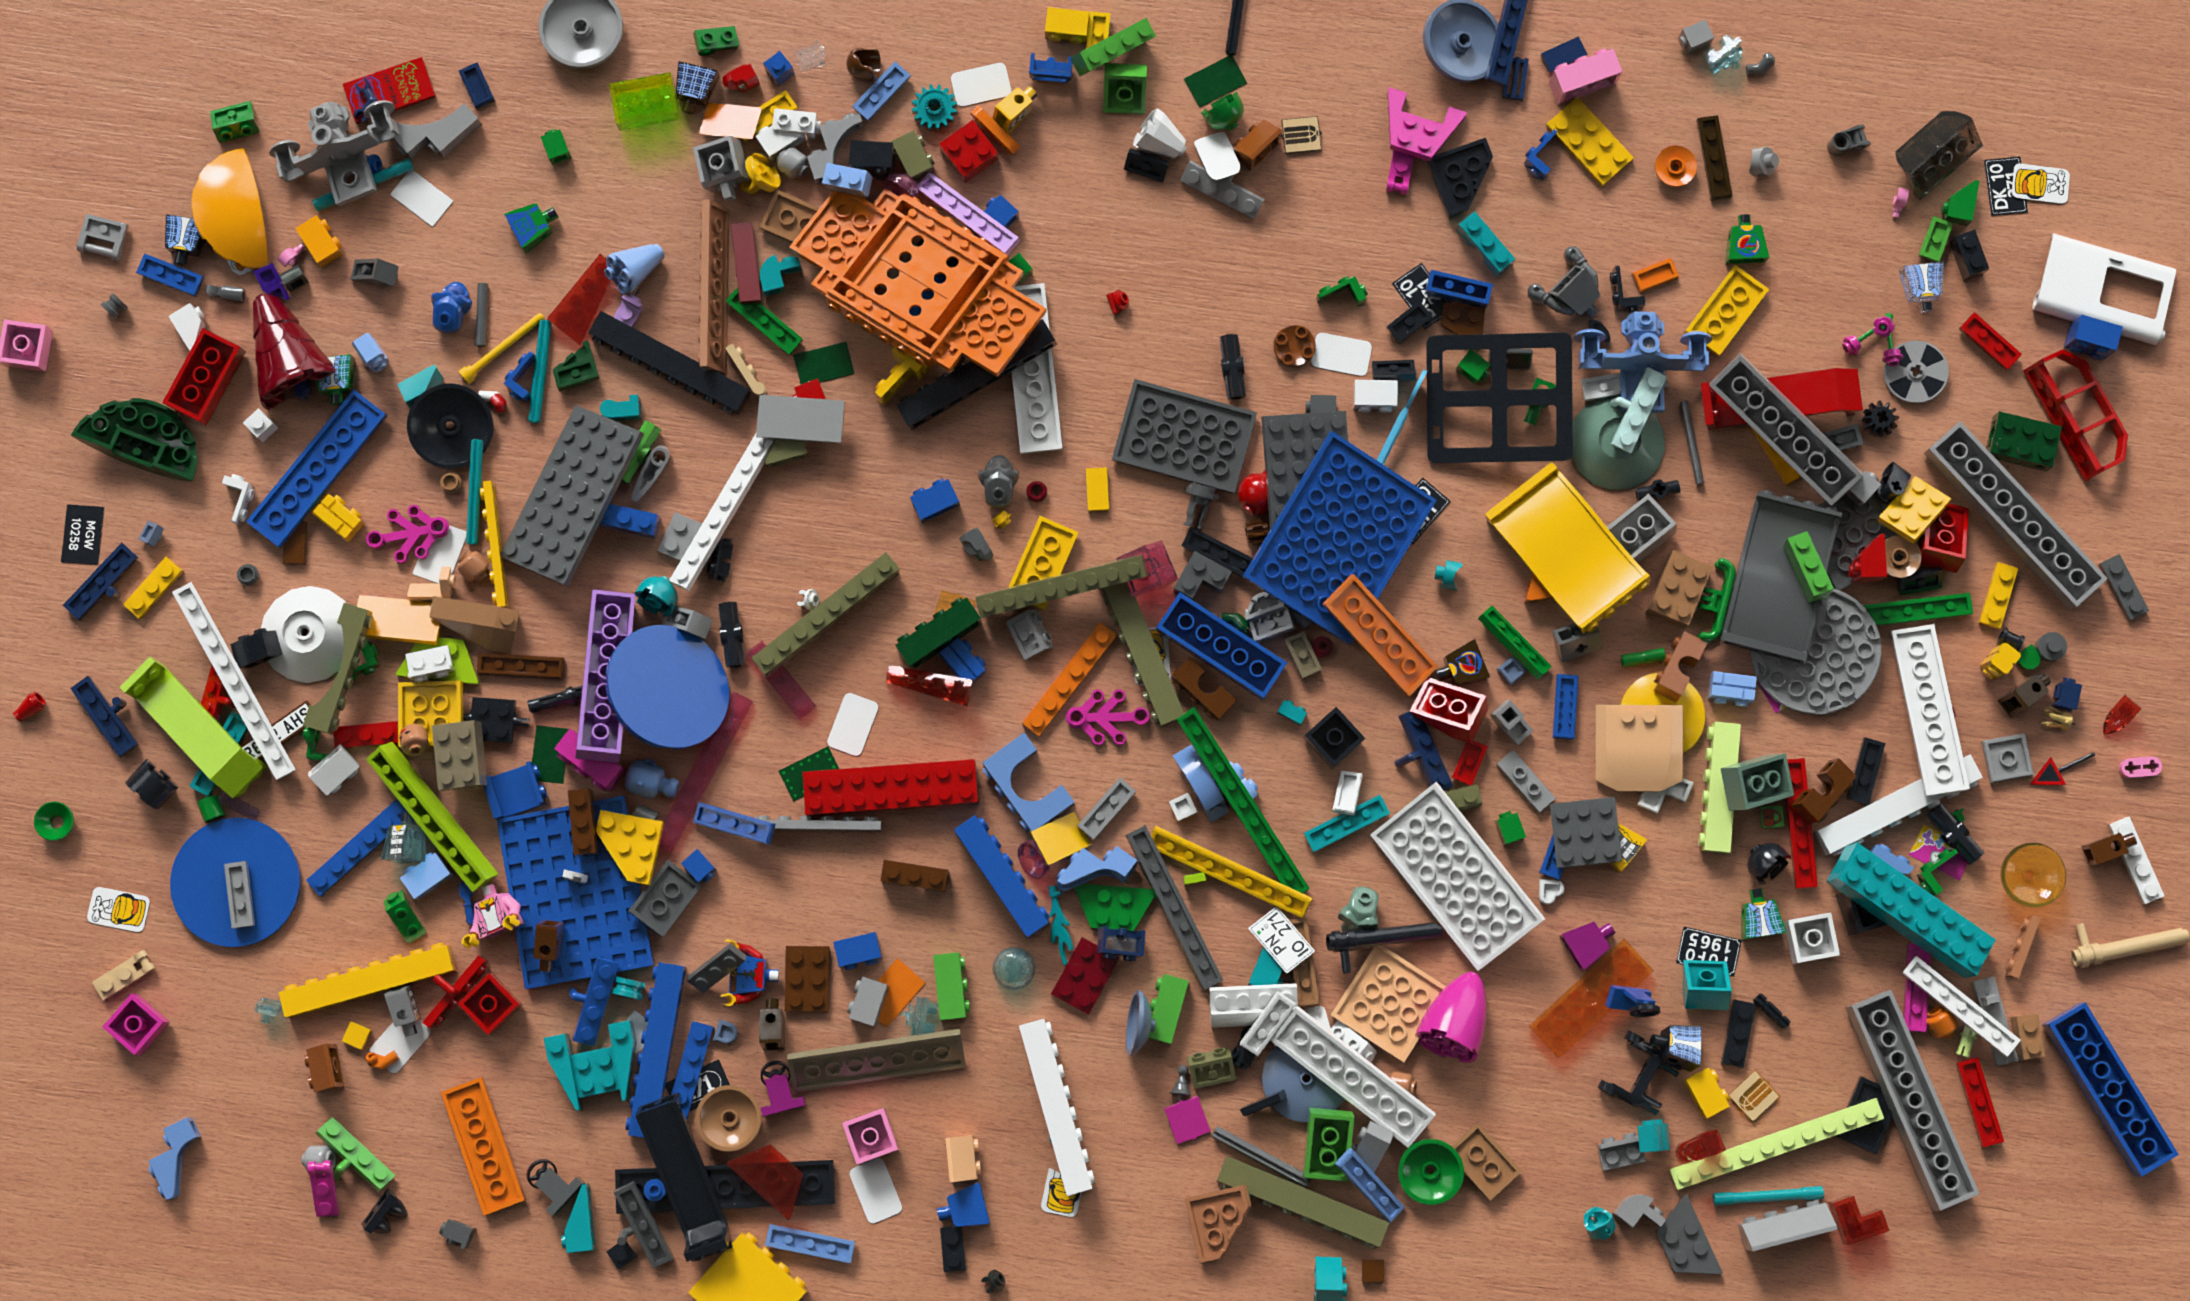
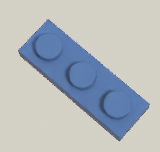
[852,61,911,122]

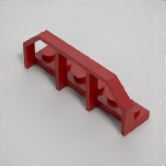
[2023,349,2128,481]

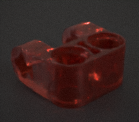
[1675,1129,1726,1162]

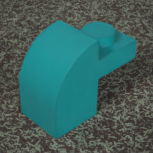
[760,255,802,297]

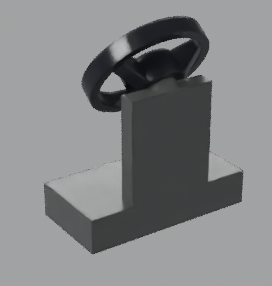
[526,1159,585,1216]

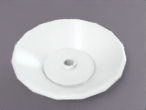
[261,586,346,683]

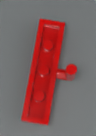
[201,665,237,722]
[422,955,489,1029]

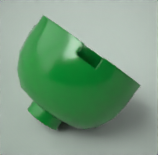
[1201,92,1244,131]

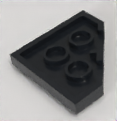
[1426,137,1493,218]

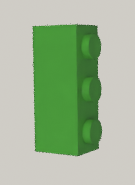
[1783,531,1834,604]
[933,952,970,1021]
[1148,974,1189,1044]

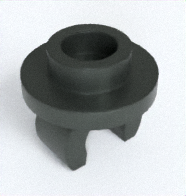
[981,1269,1005,1293]

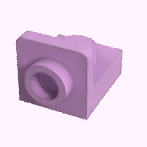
[613,294,644,327]

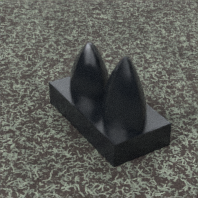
[361,1188,408,1234]

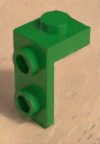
[1316,276,1368,306]
[335,640,380,681]
[1917,848,1958,896]
[384,890,426,943]

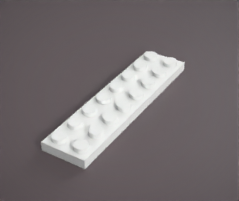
[1012,283,1063,454]
[1890,624,1970,797]
[1270,1006,1436,1148]

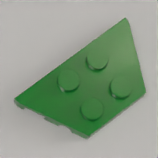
[1074,884,1155,931]

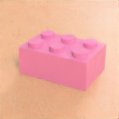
[1549,49,1622,105]

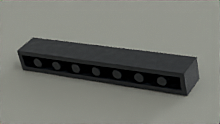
[588,311,751,415]
[896,319,1058,430]

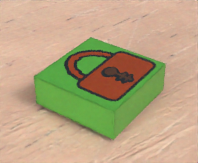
[1760,805,1784,829]

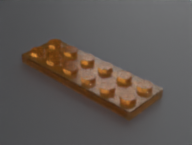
[1529,939,1654,1058]

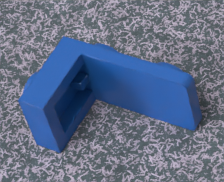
[1524,129,1557,181]
[503,351,535,403]

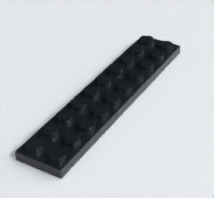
[615,1160,835,1214]

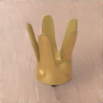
[2041,706,2076,731]

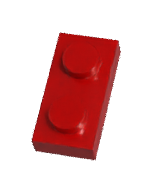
[1451,740,1488,786]

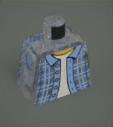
[1899,262,1944,313]

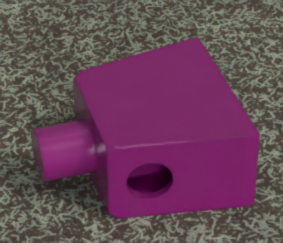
[1559,922,1615,971]

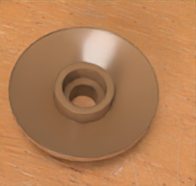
[1885,535,1921,578]

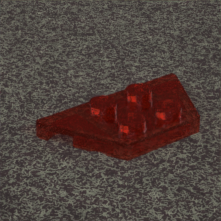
[726,1144,804,1220]

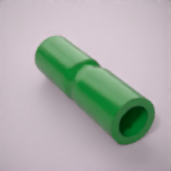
[1620,648,1666,667]

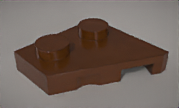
[1440,303,1485,335]

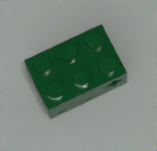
[1986,411,2062,472]

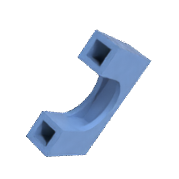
[982,733,1075,832]

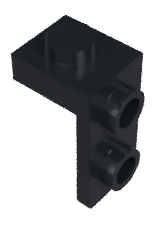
[1610,266,1645,313]

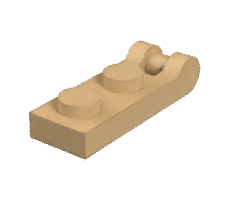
[725,344,767,398]
[92,950,156,1001]

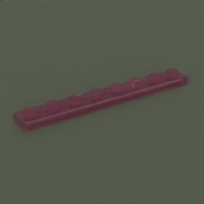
[659,691,753,853]

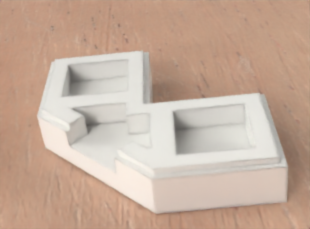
[1637,778,1694,814]

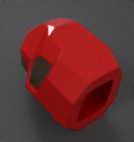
[722,63,760,92]

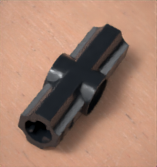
[1220,334,1246,400]
[718,602,745,668]
[1926,804,1984,865]

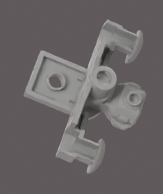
[269,100,400,207]

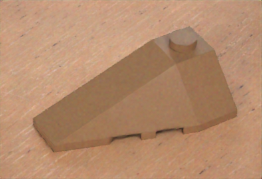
[429,596,519,654]

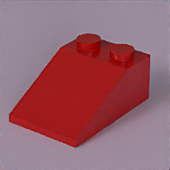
[1917,504,1969,573]
[1410,678,1488,744]

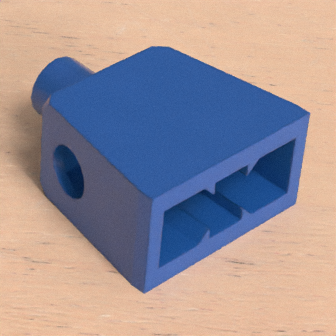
[937,1182,990,1227]

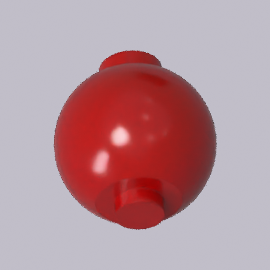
[1238,470,1269,516]

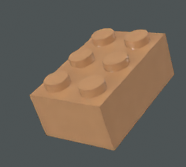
[1645,550,1713,629]

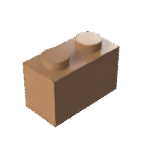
[2010,1014,2045,1060]

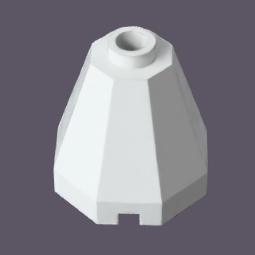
[1132,109,1187,159]

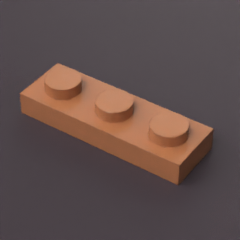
[2005,915,2041,979]

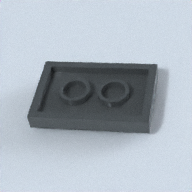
[628,860,702,938]

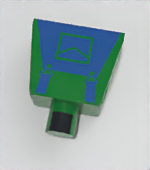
[504,203,559,253]

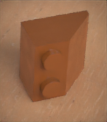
[1234,119,1282,171]
[304,1043,344,1092]

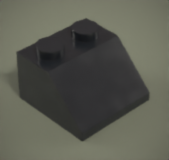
[1835,893,1887,936]

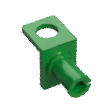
[1523,378,1556,426]

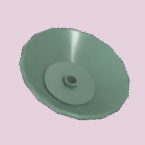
[1571,396,1665,490]

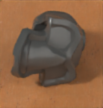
[978,455,1019,508]

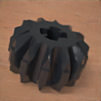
[1861,400,1899,437]

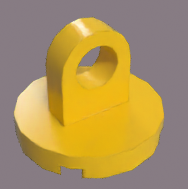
[740,153,781,194]

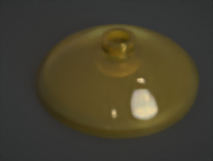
[2000,843,2066,908]

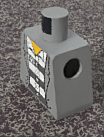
[384,984,420,1037]

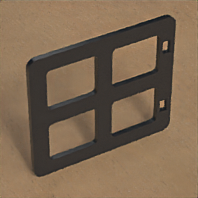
[1426,332,1573,463]

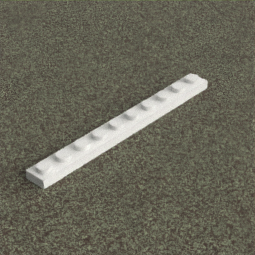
[669,434,777,591]
[172,582,296,781]

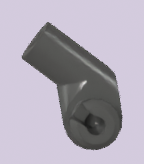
[1746,53,1775,75]

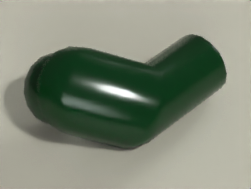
[1222,613,1250,635]

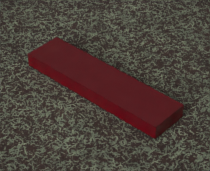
[731,222,761,304]

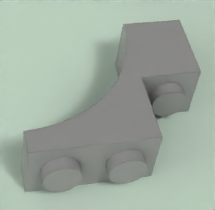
[807,113,863,185]

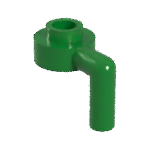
[303,727,329,762]

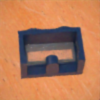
[1097,926,1145,961]

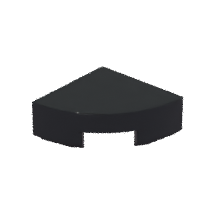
[1589,319,1610,342]

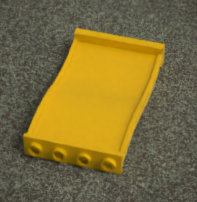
[1485,462,1650,634]

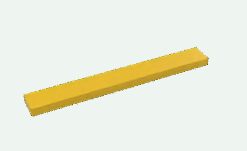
[1151,826,1312,919]

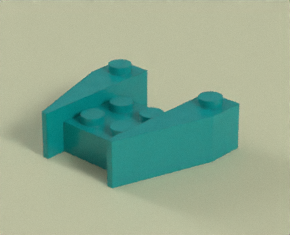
[544,1020,637,1111]

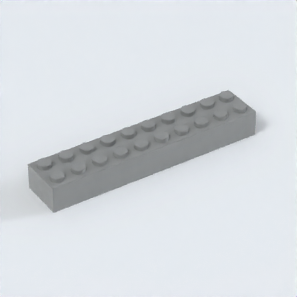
[1923,421,2108,610]
[1845,990,1980,1211]

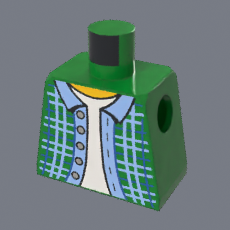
[316,354,355,406]
[1741,888,1786,940]

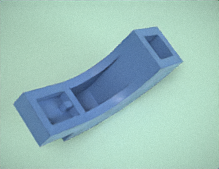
[1173,745,1229,823]

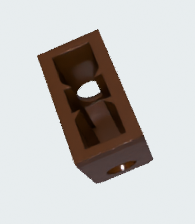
[2082,833,2137,866]
[533,920,565,972]

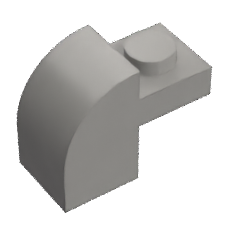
[1490,699,1534,745]
[1613,1194,1666,1227]

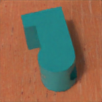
[600,394,641,421]

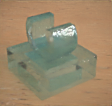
[255,997,282,1024]

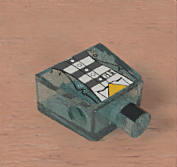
[381,813,425,863]

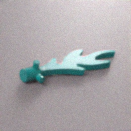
[1048,885,1074,965]

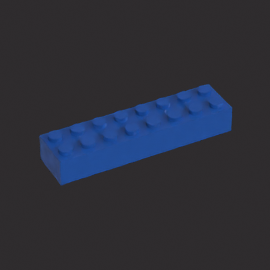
[2042,1002,2179,1177]

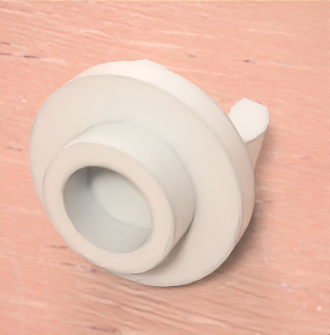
[797,589,820,610]

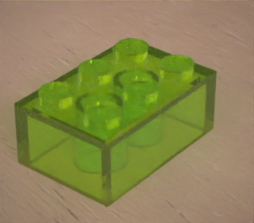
[609,72,681,131]

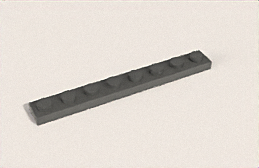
[1125,825,1223,990]

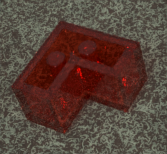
[1828,1195,1890,1245]

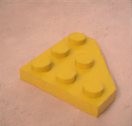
[596,810,664,886]

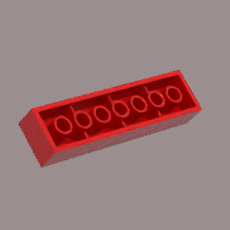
[802,759,978,817]

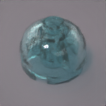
[992,947,1036,990]

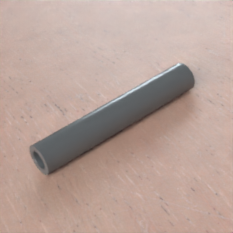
[475,283,488,347]

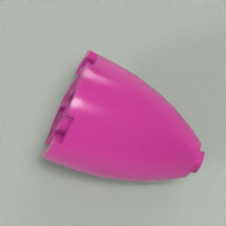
[1415,972,1487,1063]

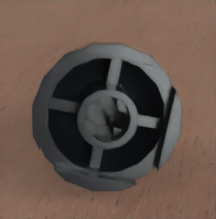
[1747,843,1791,885]

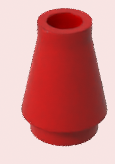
[13,692,46,722]

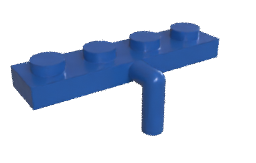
[568,957,619,1046]

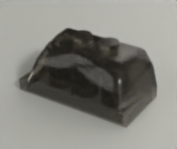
[1895,111,1983,200]

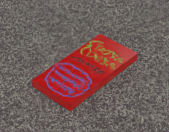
[343,57,436,124]

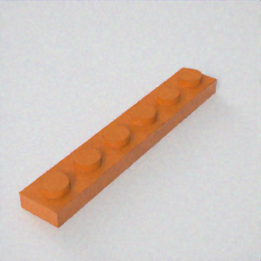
[1022,622,1117,737]

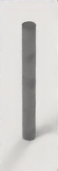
[1680,401,1704,485]

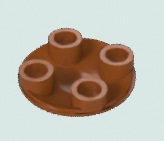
[1273,325,1316,367]

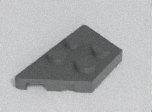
[1655,1195,1723,1274]

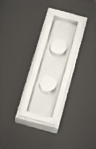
[1240,991,1296,1056]

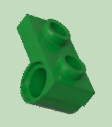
[693,26,739,56]

